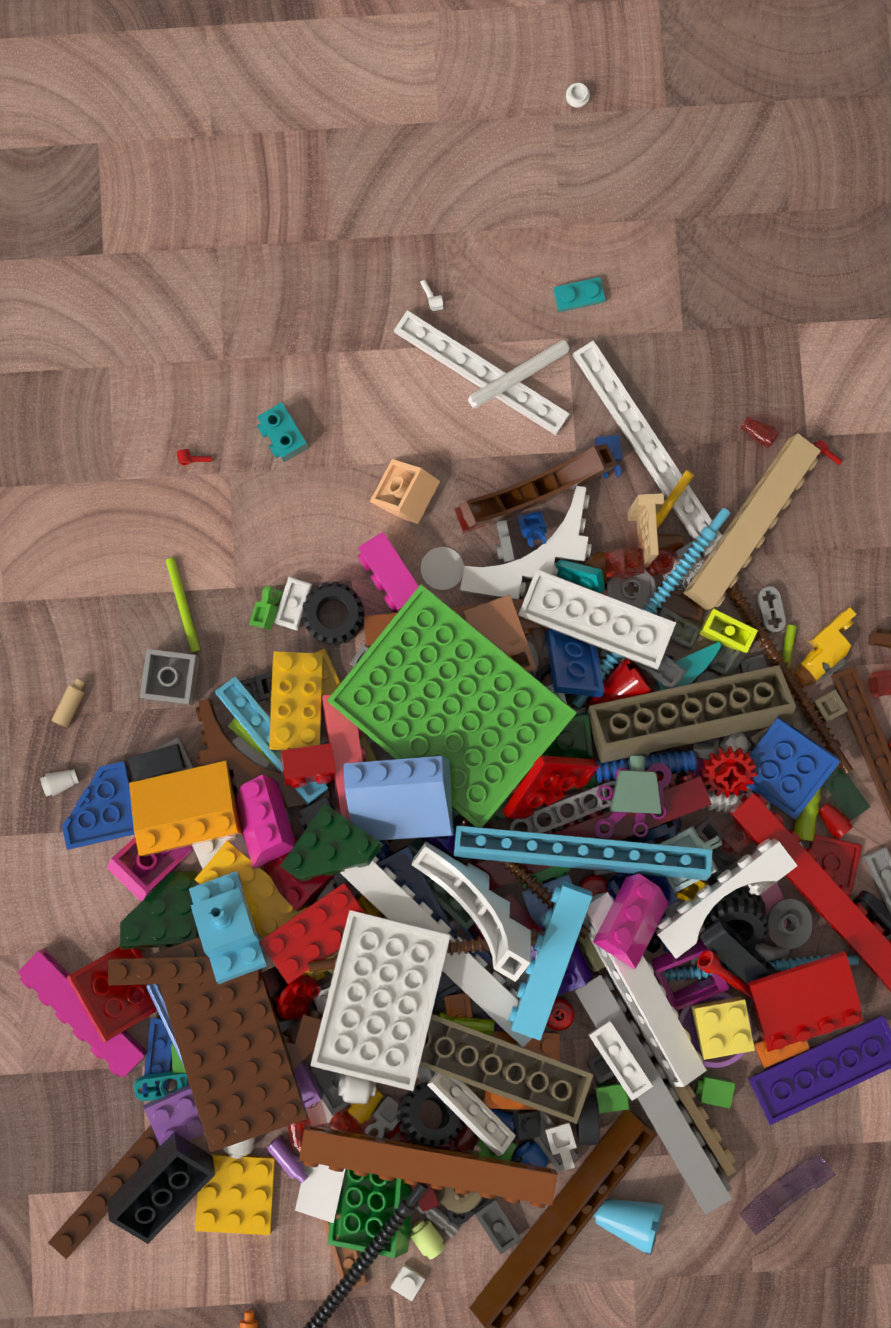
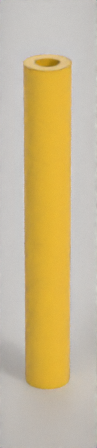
[656,470,694,529]

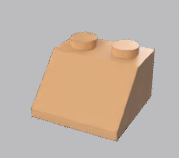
[370,459,440,524]

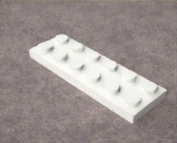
[518,569,676,670]

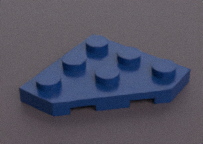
[62,761,135,850]

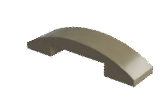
[750,689,848,746]

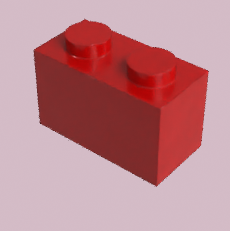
[280,743,336,788]

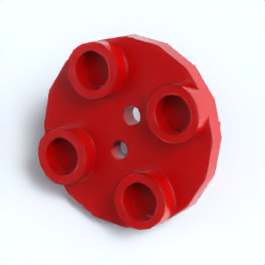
[273,975,321,1020]

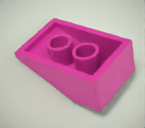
[107,837,194,901]

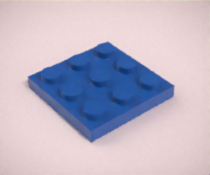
[746,716,840,820]

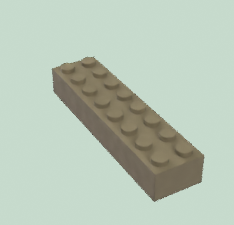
[588,665,796,763]
[419,1014,594,1124]

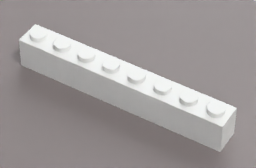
[583,892,707,1087]

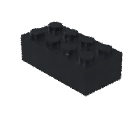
[108,1132,215,1244]

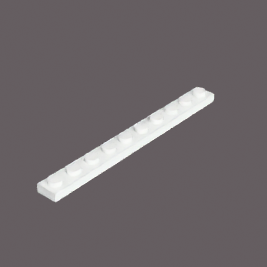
[573,340,722,557]

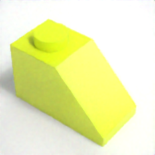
[699,609,758,653]

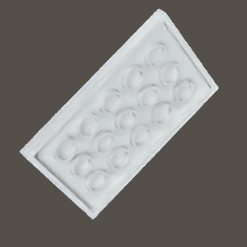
[310,910,450,1091]

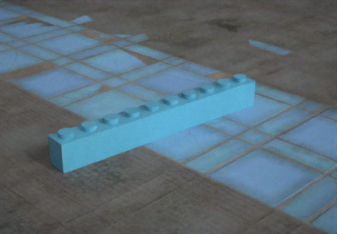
[454,826,712,881]

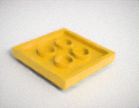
[195,1153,275,1235]

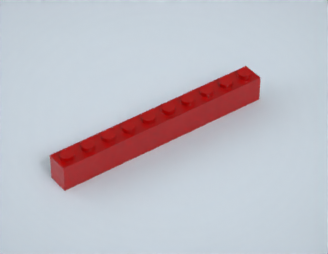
[727,792,891,992]

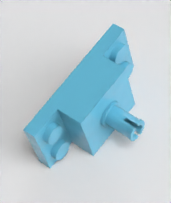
[189,871,267,984]

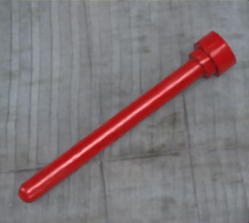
[697,950,752,1000]

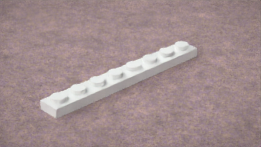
[394,310,569,436]

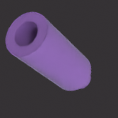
[266,1136,309,1183]

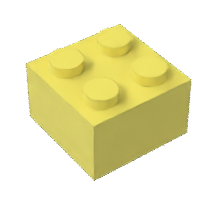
[691,996,755,1060]

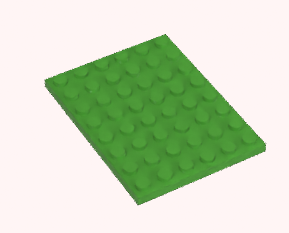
[327,584,577,828]

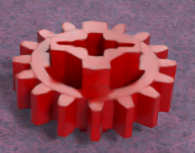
[701,746,757,798]

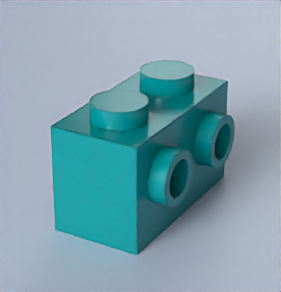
[256,402,308,462]

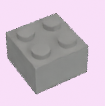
[140,649,200,706]

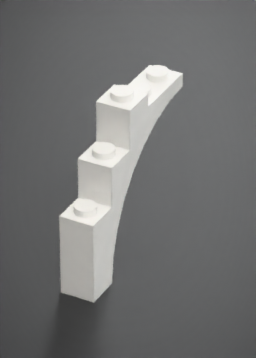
[460,486,592,600]
[412,842,531,982]

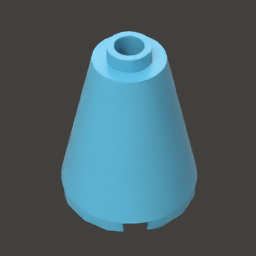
[593,1199,664,1255]

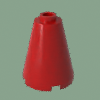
[587,658,656,710]

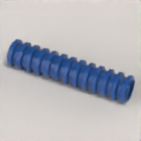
[595,750,697,782]

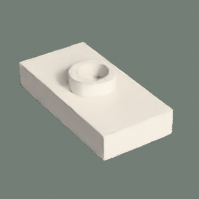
[274,577,312,631]

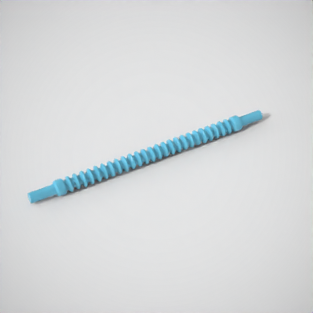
[572,508,731,709]

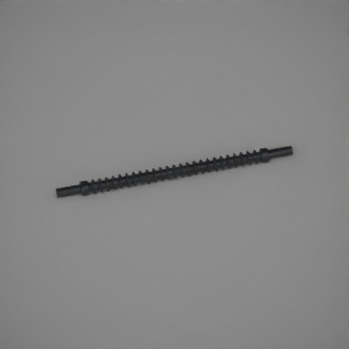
[303,1182,428,1328]

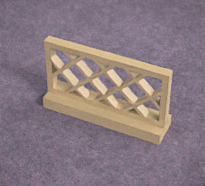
[627,493,664,568]

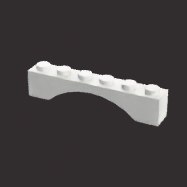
[655,838,797,959]

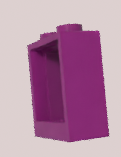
[651,939,729,1011]

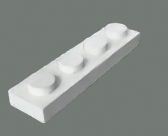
[427,1072,516,1156]

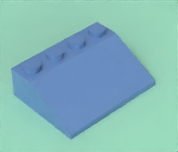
[344,756,453,841]

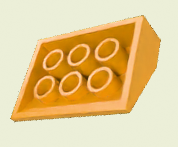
[129,761,242,856]

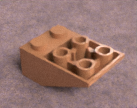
[464,594,536,672]

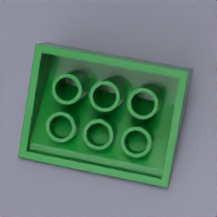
[328,1169,413,1258]

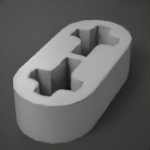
[757,587,786,633]

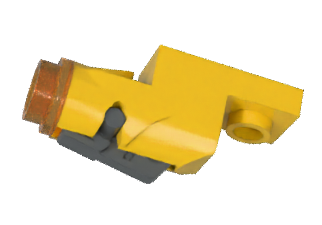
[794,607,857,687]

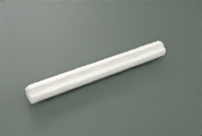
[468,340,570,408]

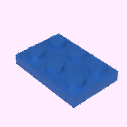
[545,628,605,697]

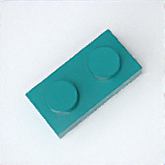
[553,277,606,313]
[555,559,605,594]

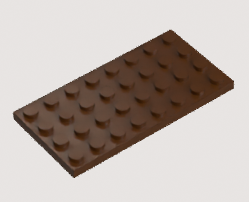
[150,937,309,1153]

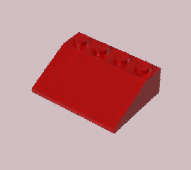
[749,951,863,1052]

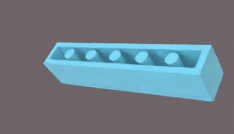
[508,881,592,1040]

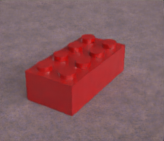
[259,881,370,984]

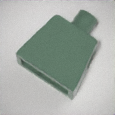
[610,756,661,814]

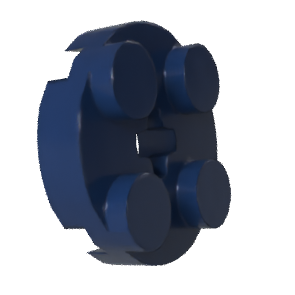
[633,817,682,844]

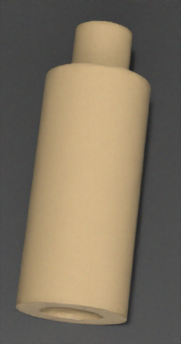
[51,678,85,728]

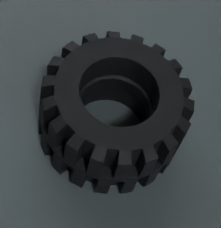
[302,582,365,646]
[704,886,769,948]
[397,1082,463,1147]

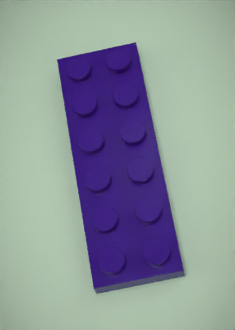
[747,1014,891,1125]

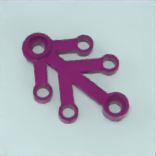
[594,763,672,839]

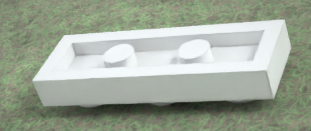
[588,1020,653,1101]

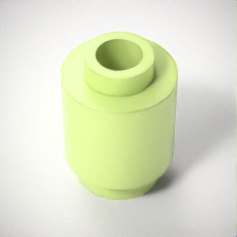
[410,1219,445,1259]

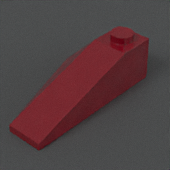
[263,837,336,912]

